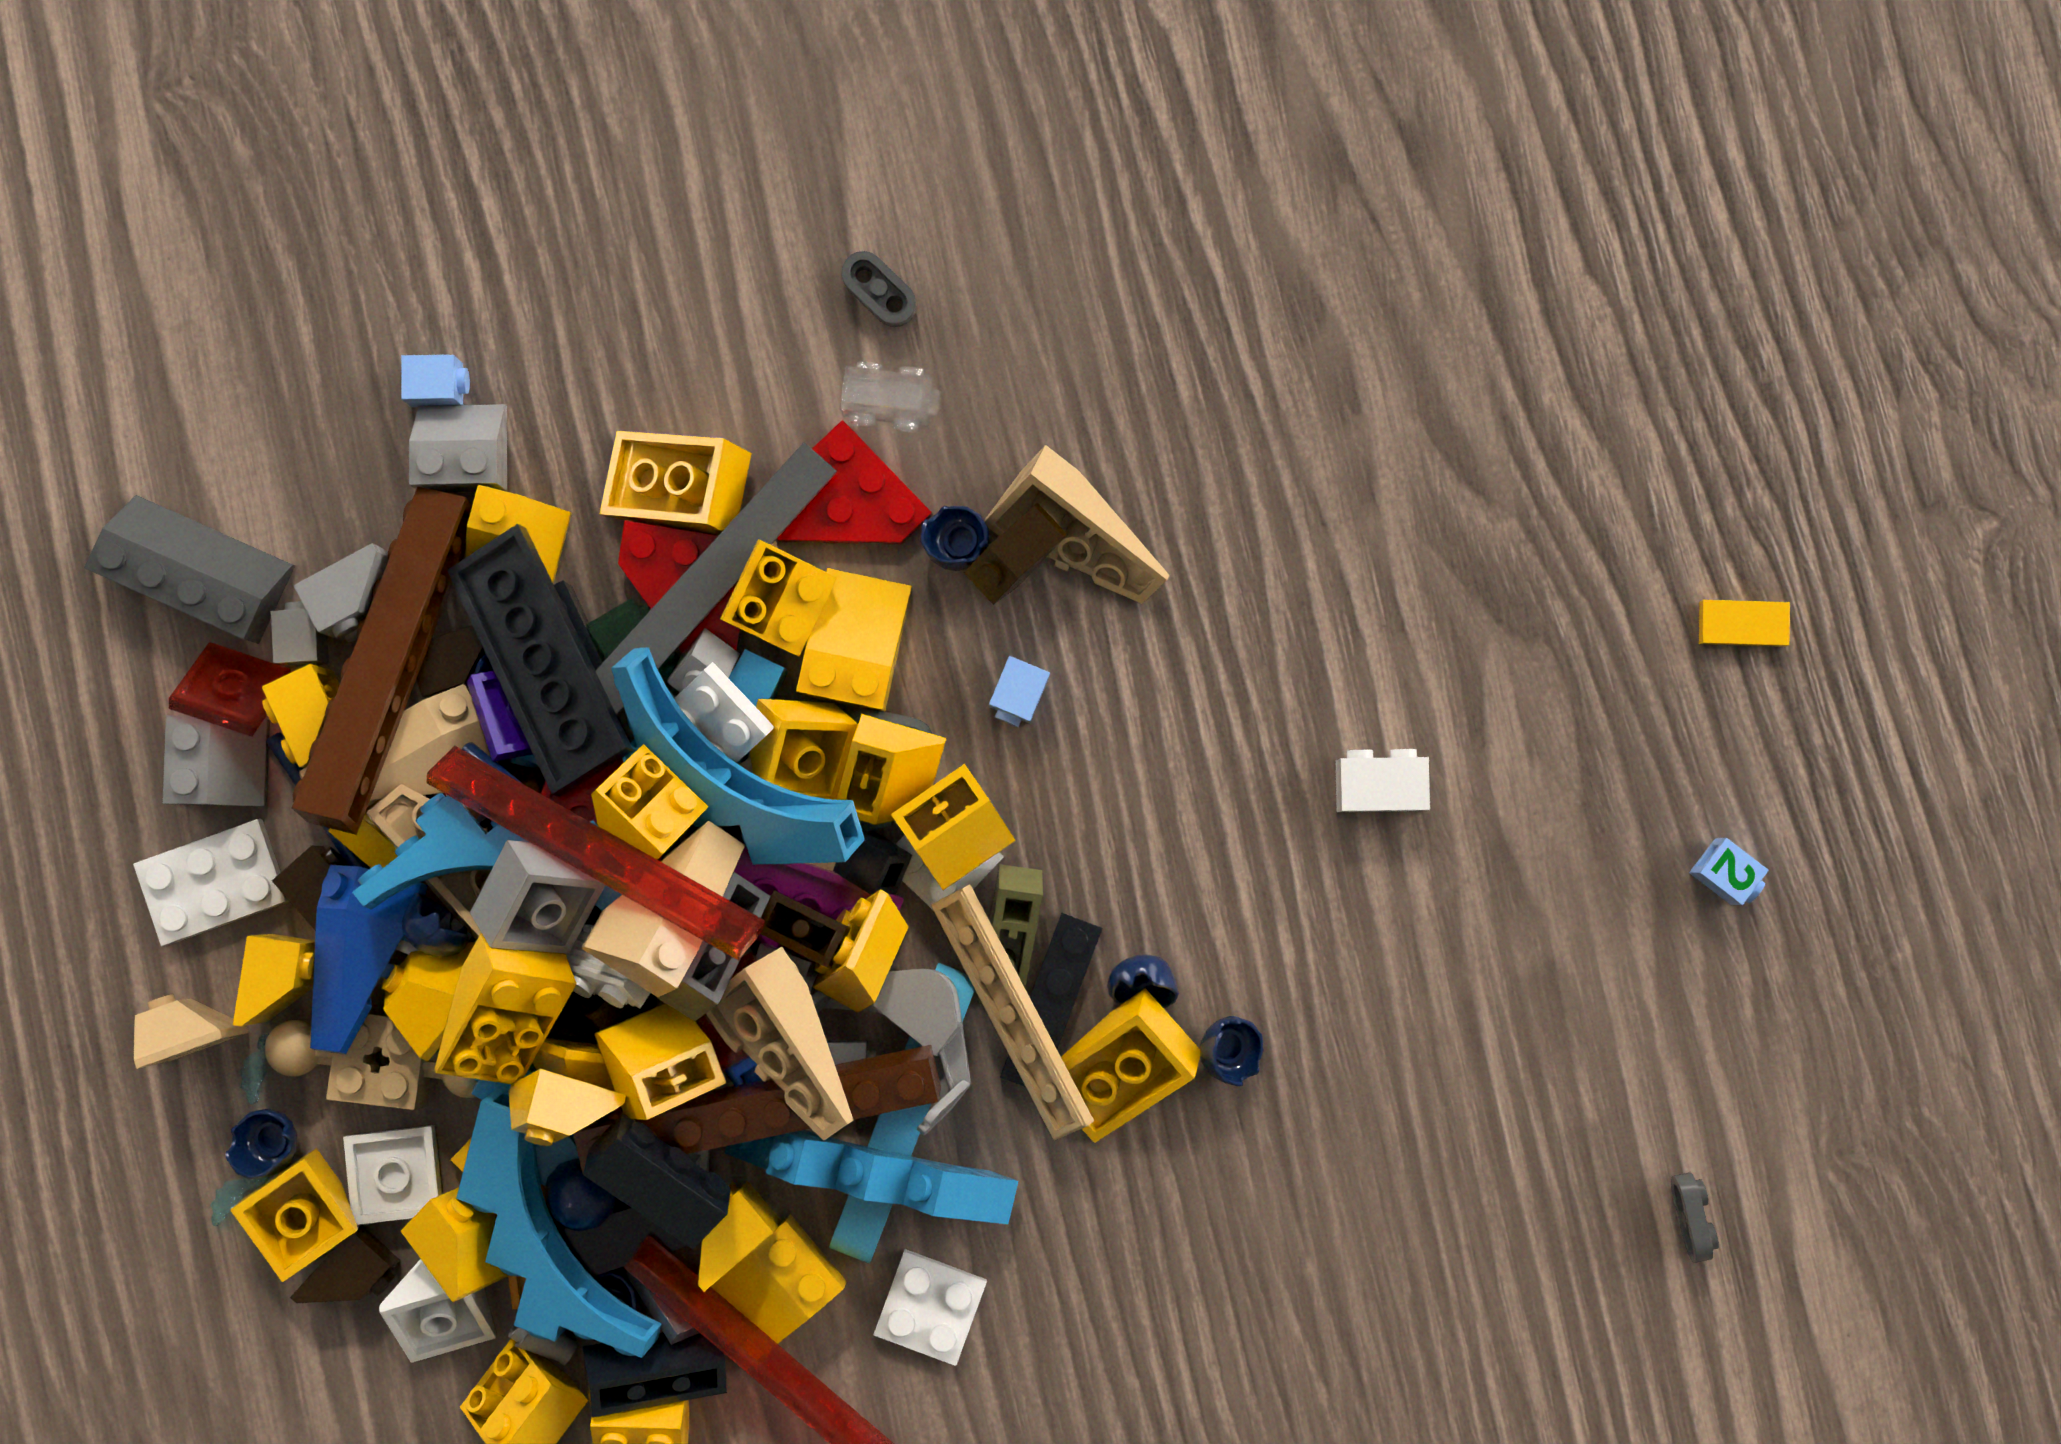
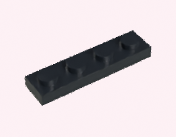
[1000,912,1103,1087]

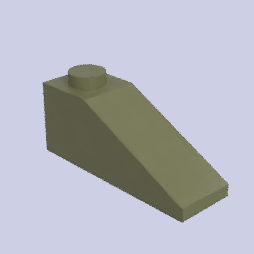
[978,864,1043,1004]

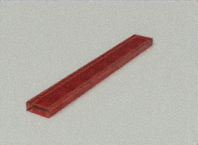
[426,746,765,961]
[624,1234,894,1444]

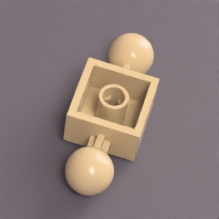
[265,1010,477,1110]

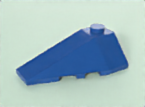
[310,865,428,1055]

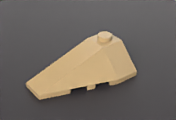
[984,445,1169,604]
[299,684,499,805]
[366,784,491,941]
[581,821,745,997]
[706,947,853,1141]

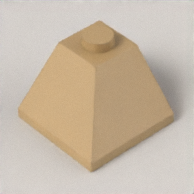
[134,994,249,1069]

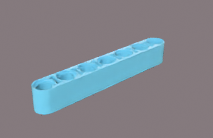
[829,963,975,1264]

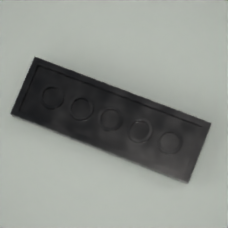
[447,524,634,797]

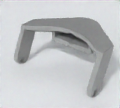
[811,969,971,1135]

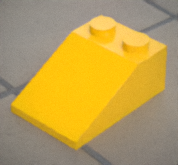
[599,431,752,536]
[796,568,912,711]
[1061,988,1201,1143]
[697,1214,847,1370]

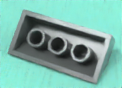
[84,495,295,644]

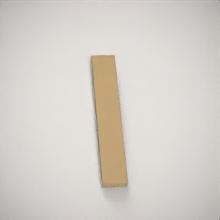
[931,884,1094,1141]

